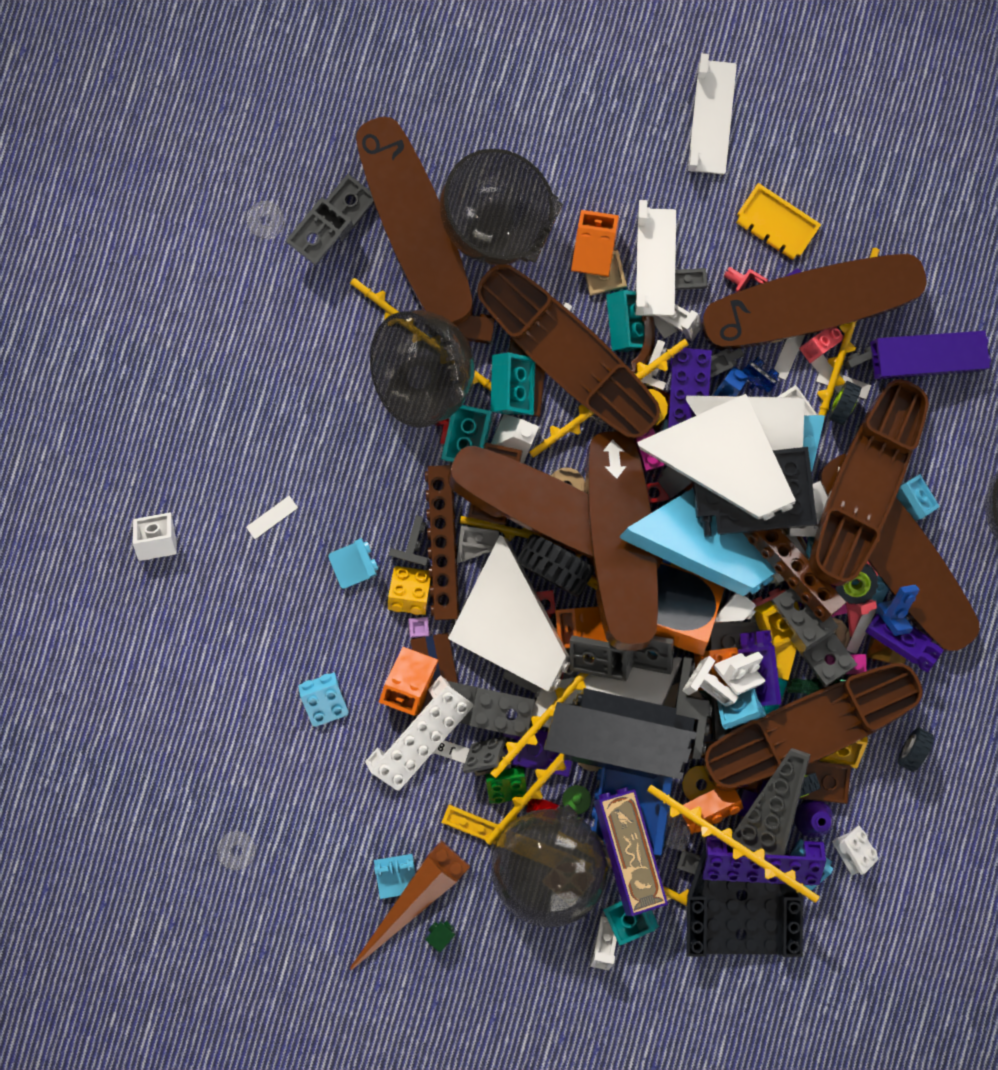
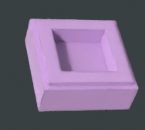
[408,617,429,638]

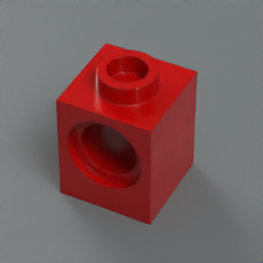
[646,482,669,504]
[536,590,556,618]

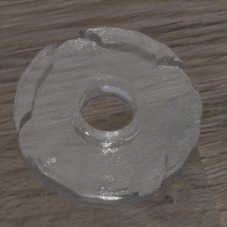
[246,201,285,239]
[217,831,256,870]

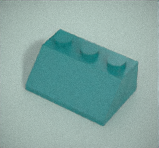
[606,290,654,352]
[490,352,535,415]
[441,403,493,463]

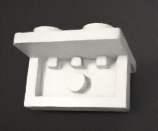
[713,652,765,695]
[832,826,879,875]

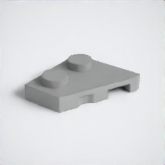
[457,525,500,563]

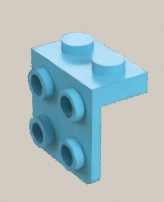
[328,538,379,589]
[298,672,349,727]

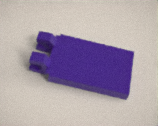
[865,614,944,673]
[738,630,781,706]
[502,728,572,777]

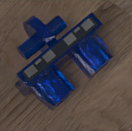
[743,357,779,393]

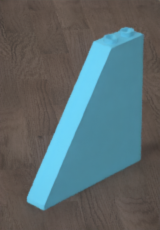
[620,488,777,596]

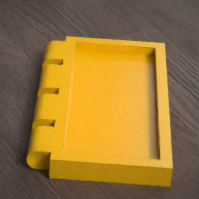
[736,183,821,260]

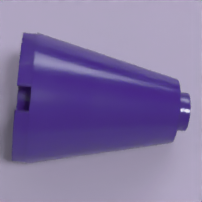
[795,800,834,838]

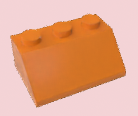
[681,788,744,834]

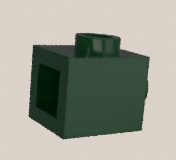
[425,920,456,953]

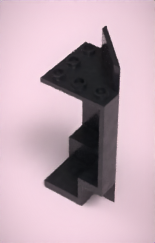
[544,688,697,780]

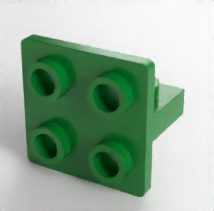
[486,767,527,804]

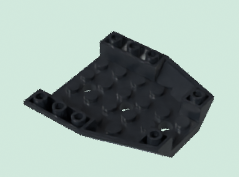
[686,836,803,957]

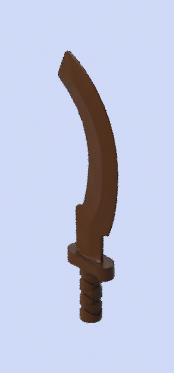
[631,316,655,373]

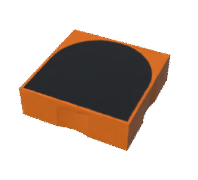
[654,562,725,656]

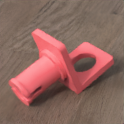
[724,267,768,292]

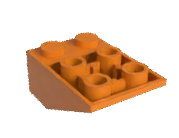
[571,210,619,277]
[555,607,608,649]
[379,647,438,716]

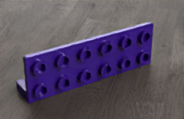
[668,348,712,428]
[703,836,826,886]

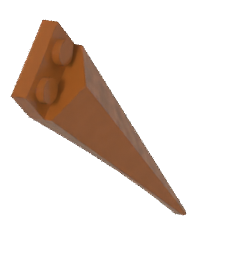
[350,840,470,970]

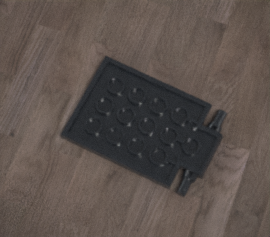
[692,447,817,537]

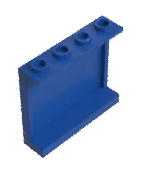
[589,768,673,855]

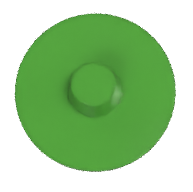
[562,785,591,814]

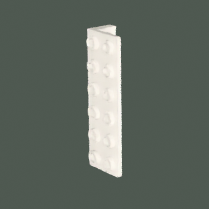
[688,53,737,175]
[636,200,676,316]
[365,675,473,791]

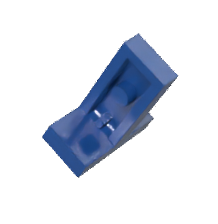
[712,366,749,396]
[875,584,920,636]

